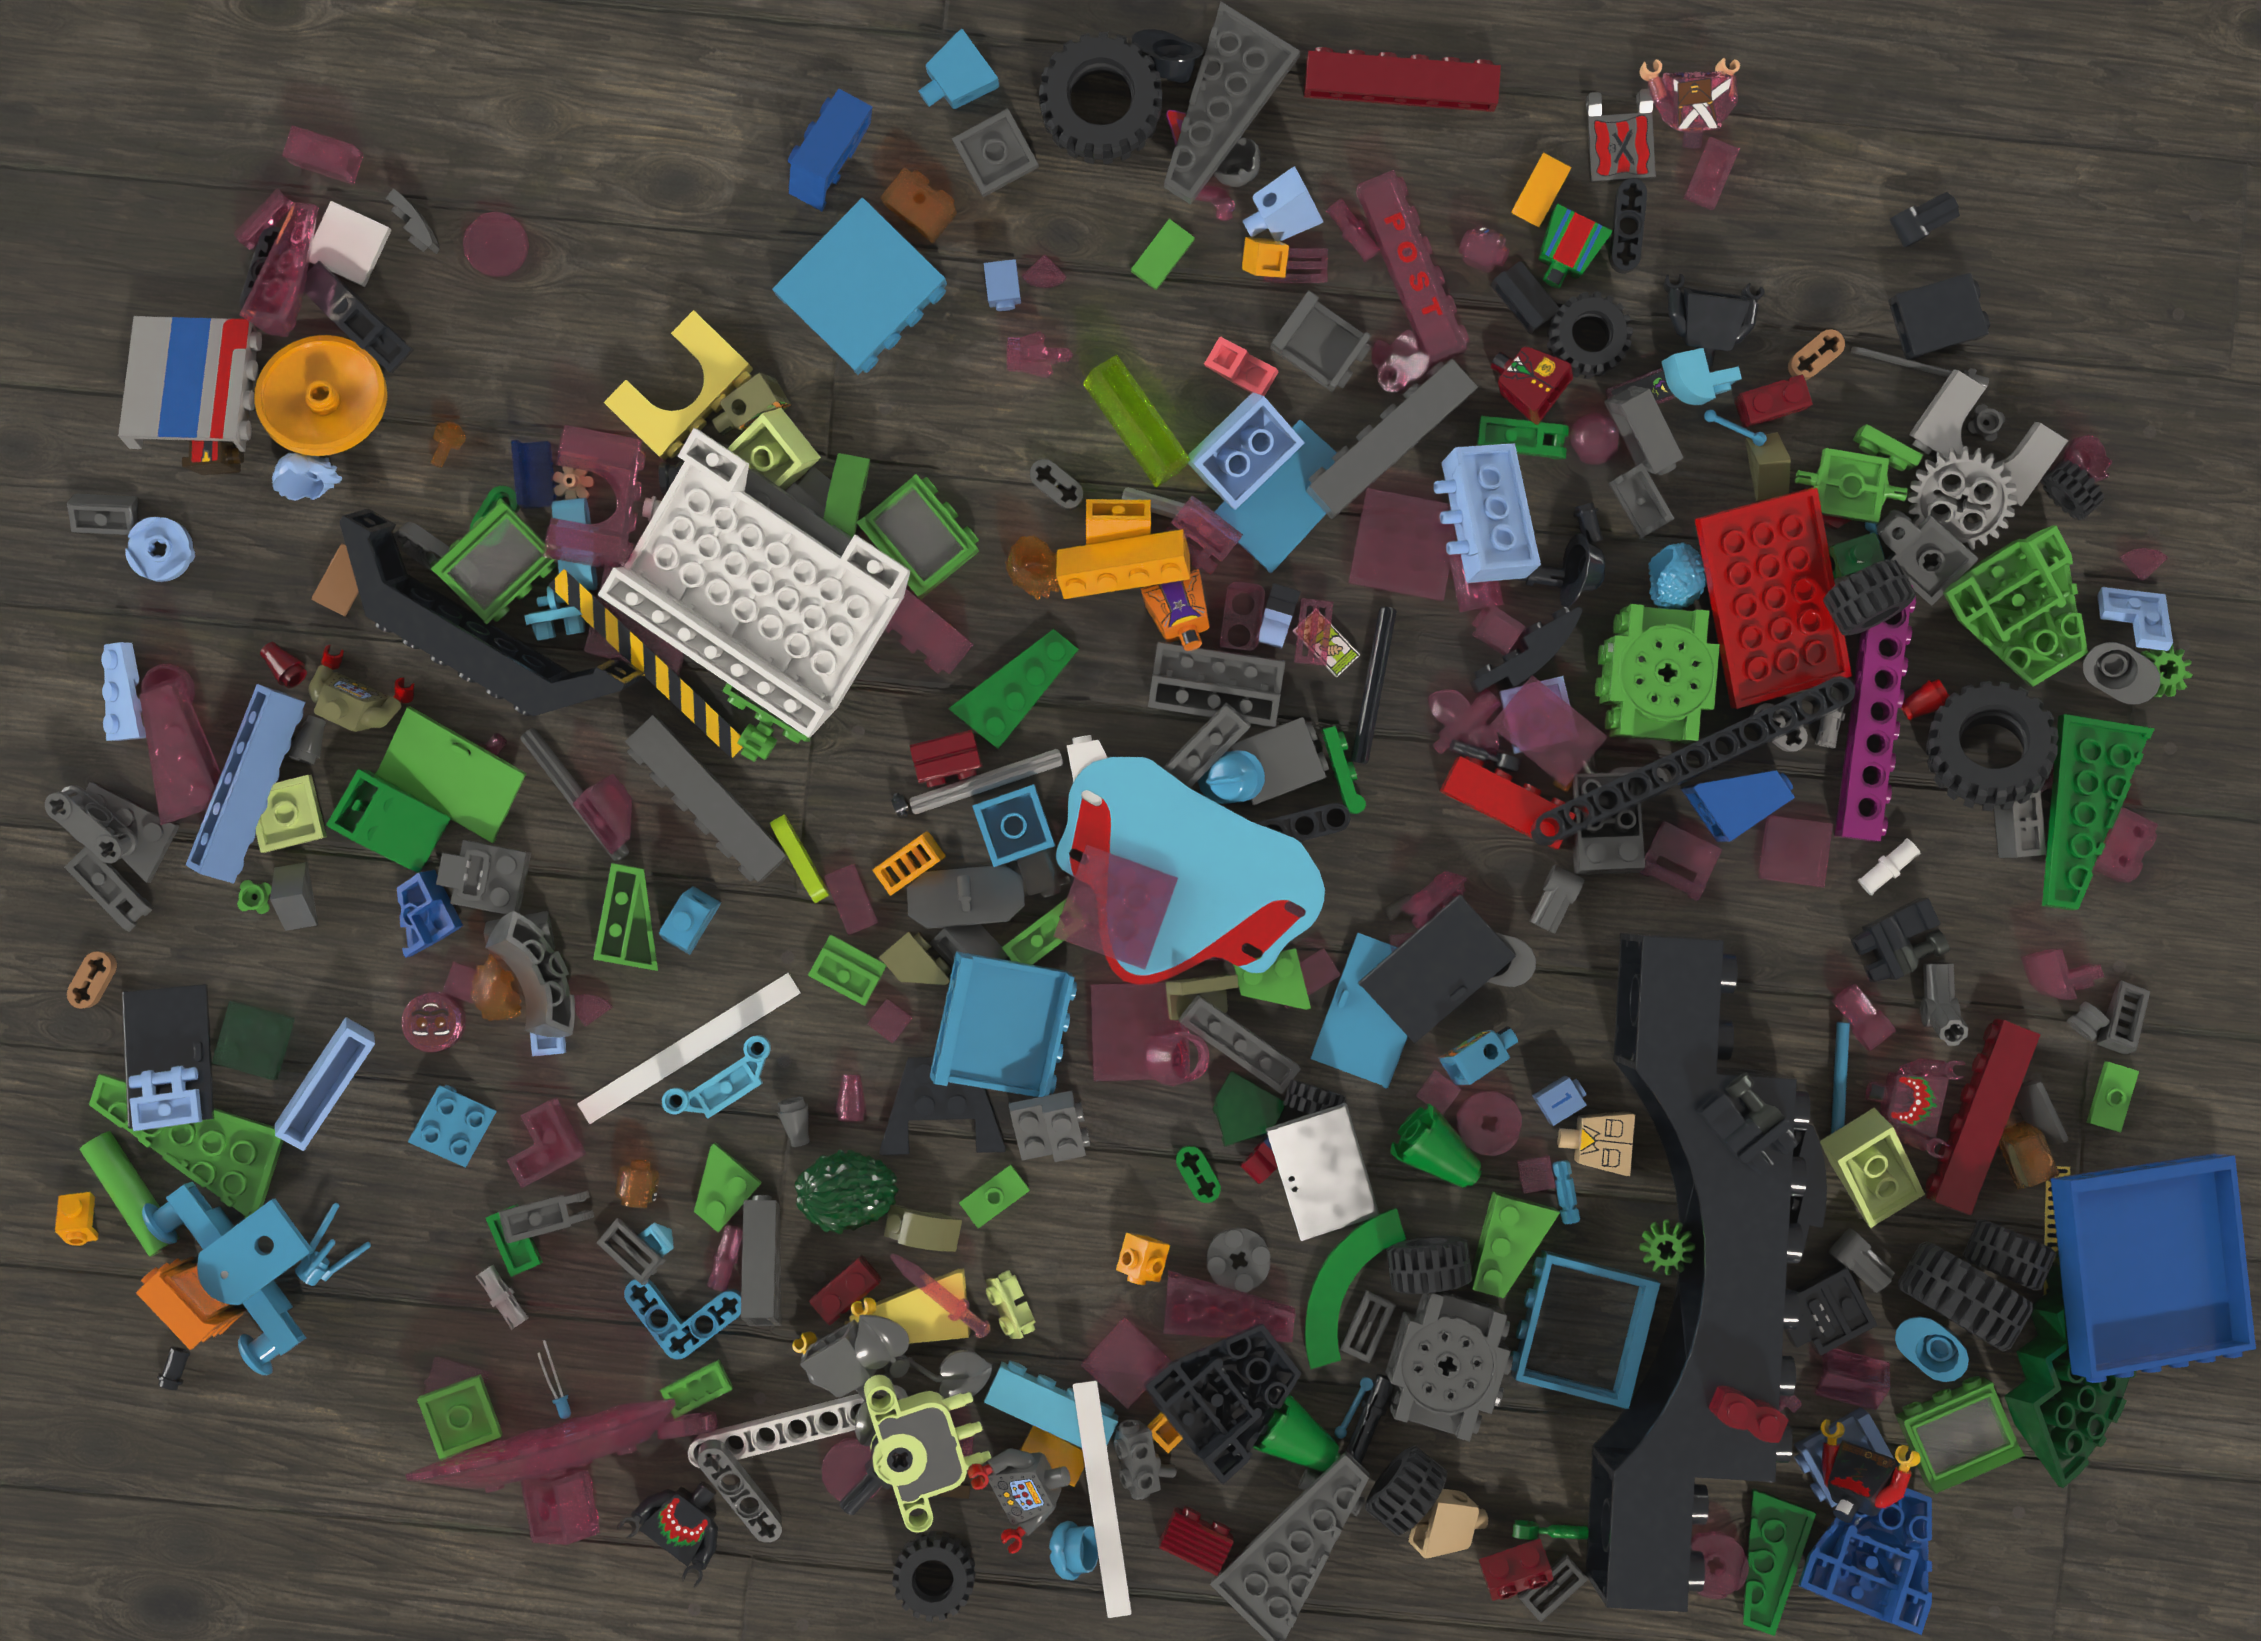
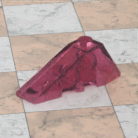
[239,202,318,337]

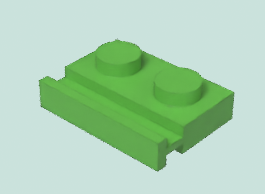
[808,934,887,1006]

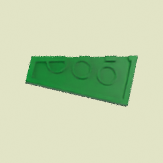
[948,629,1079,749]
[1742,1489,1816,1636]

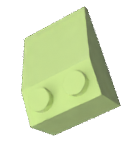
[727,408,821,490]
[1820,1108,1925,1228]

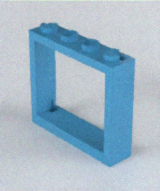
[1510,1250,1660,1409]

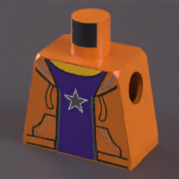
[1141,569,1210,651]

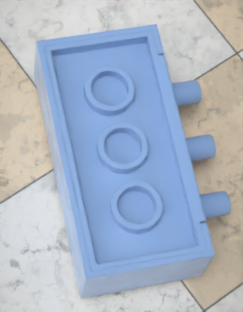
[1434,443,1541,583]

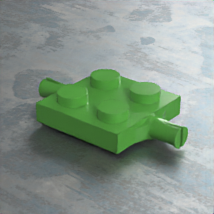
[1795,448,1907,524]

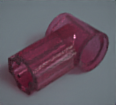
[1832,984,1896,1052]

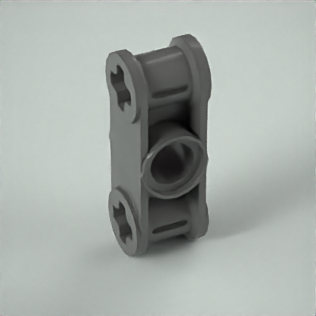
[45,785,138,863]

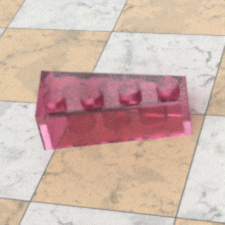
[140,677,221,825]

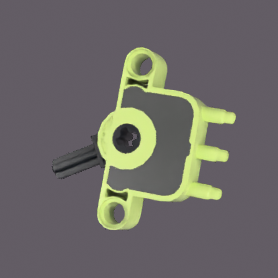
[839,1375,991,1533]

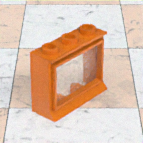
[136,1256,247,1350]

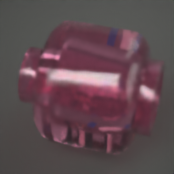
[1459,225,1509,273]

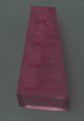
[885,589,974,674]

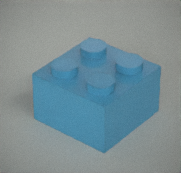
[972,784,1056,867]

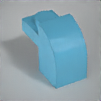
[1661,348,1742,405]

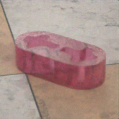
[656,1411,718,1439]

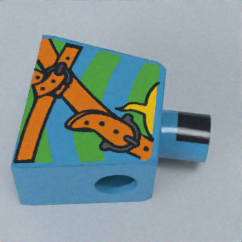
[1438,1026,1518,1085]

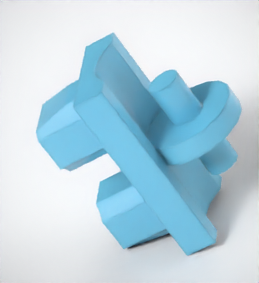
[524,586,585,641]

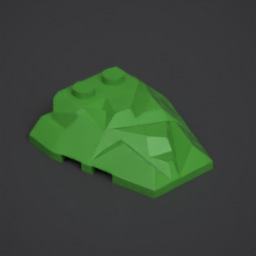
[1943,525,2088,687]

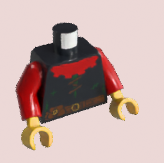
[1821,1419,1921,1523]

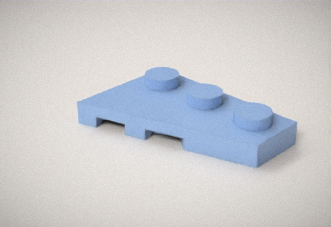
[101,642,151,741]

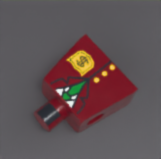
[1491,346,1573,425]

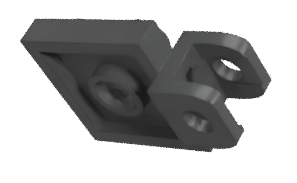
[1876,509,1978,606]

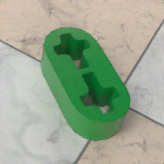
[1176,1145,1221,1203]

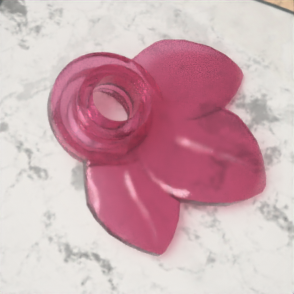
[1372,330,1430,393]

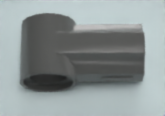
[1529,864,1584,934]
[1828,1227,1895,1293]

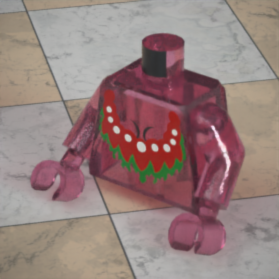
[1865,1058,1965,1159]

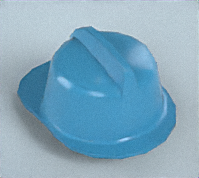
[1198,750,1265,804]
[1895,1316,1969,1382]

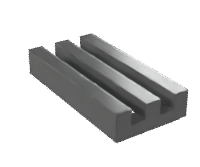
[596,1218,666,1285]
[1340,1290,1396,1363]
[1518,1553,1588,1622]

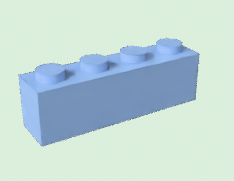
[275,1017,375,1151]

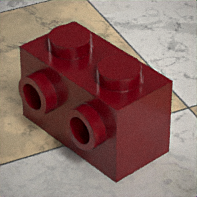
[1479,1538,1553,1601]

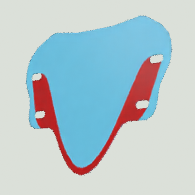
[1056,757,1325,985]

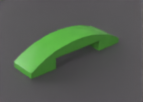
[823,453,871,538]

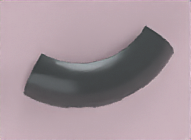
[485,911,575,1038]

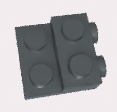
[1009,1091,1091,1162]

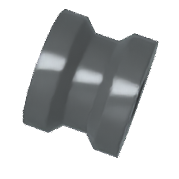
[2067,1001,2110,1042]

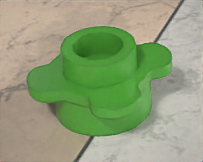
[237,880,272,914]

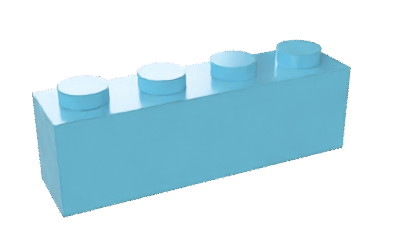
[984,1361,1118,1448]

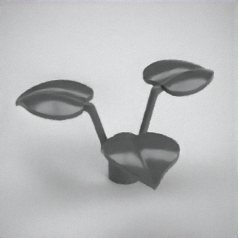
[854,1315,992,1446]

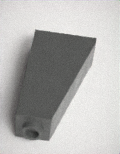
[741,1195,782,1326]

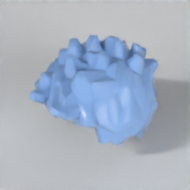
[272,453,342,501]

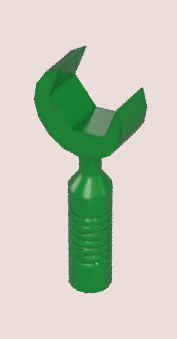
[1512,1520,1588,1540]

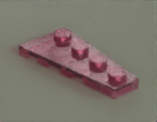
[1164,1271,1295,1342]

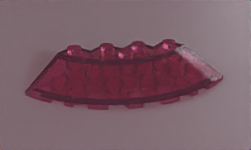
[405,1398,676,1493]

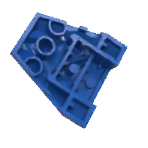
[1798,1488,1932,1635]

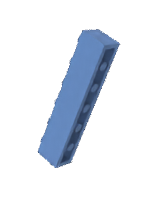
[186,684,305,883]

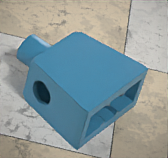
[918,29,999,109]
[659,886,721,955]

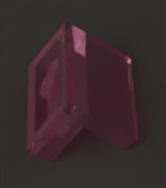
[1815,1349,1890,1410]

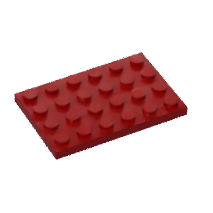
[1695,488,1852,709]

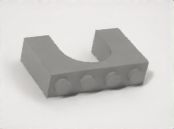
[1909,369,2068,506]

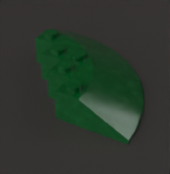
[2004,1251,2137,1488]

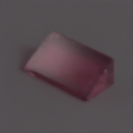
[234,189,294,249]

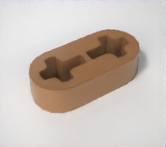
[1788,329,1845,380]
[67,951,117,1009]

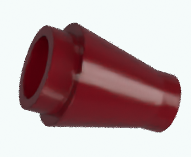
[260,642,307,689]

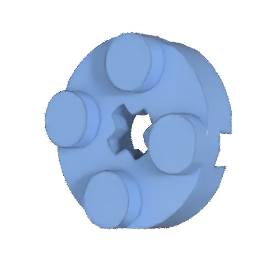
[126,517,195,582]

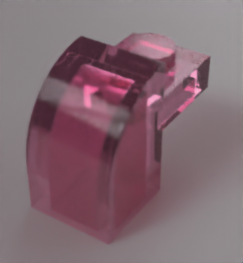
[2021,948,2104,1000]

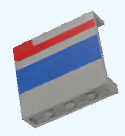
[118,316,262,452]

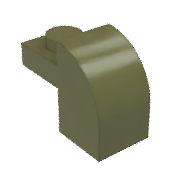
[884,1205,962,1252]

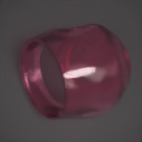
[1144,1032,1209,1086]

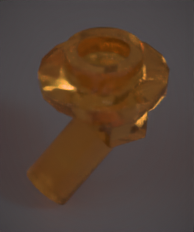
[430,422,466,468]

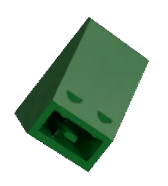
[326,769,452,873]

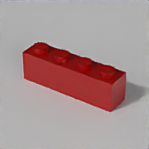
[1439,756,1576,849]

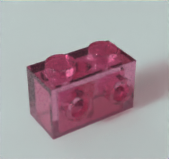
[2093,808,2159,883]

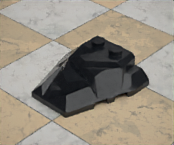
[1143,1323,1302,1484]

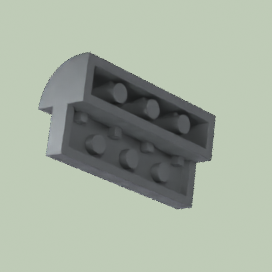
[1148,641,1285,727]

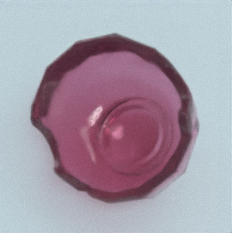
[1570,412,1619,465]
[2064,435,2112,483]

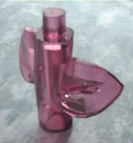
[1428,689,1501,764]

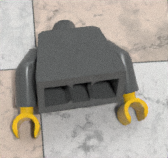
[792,1298,879,1401]

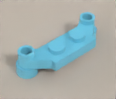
[662,1035,771,1119]

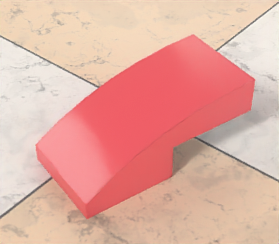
[1204,337,1278,397]

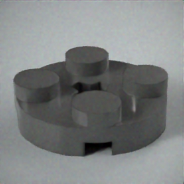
[1207,1227,1271,1293]

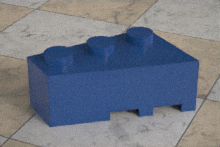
[788,89,872,211]

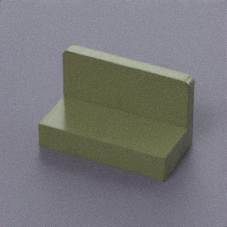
[1166,974,1239,1020]

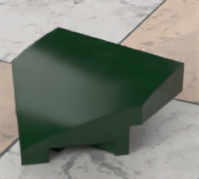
[1212,1071,1286,1147]

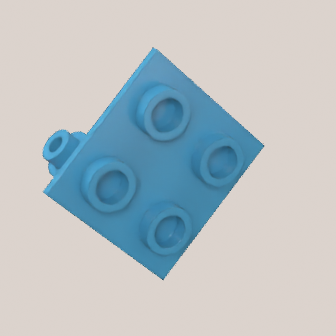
[408,1084,497,1168]

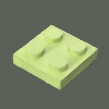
[256,775,327,853]

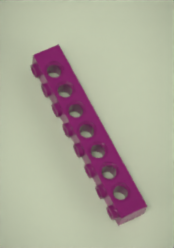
[1834,585,1916,842]

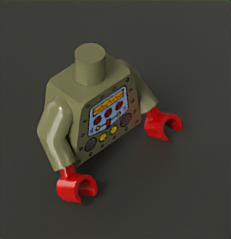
[308,644,414,732]

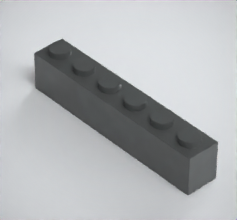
[1306,359,1478,520]
[625,715,788,882]

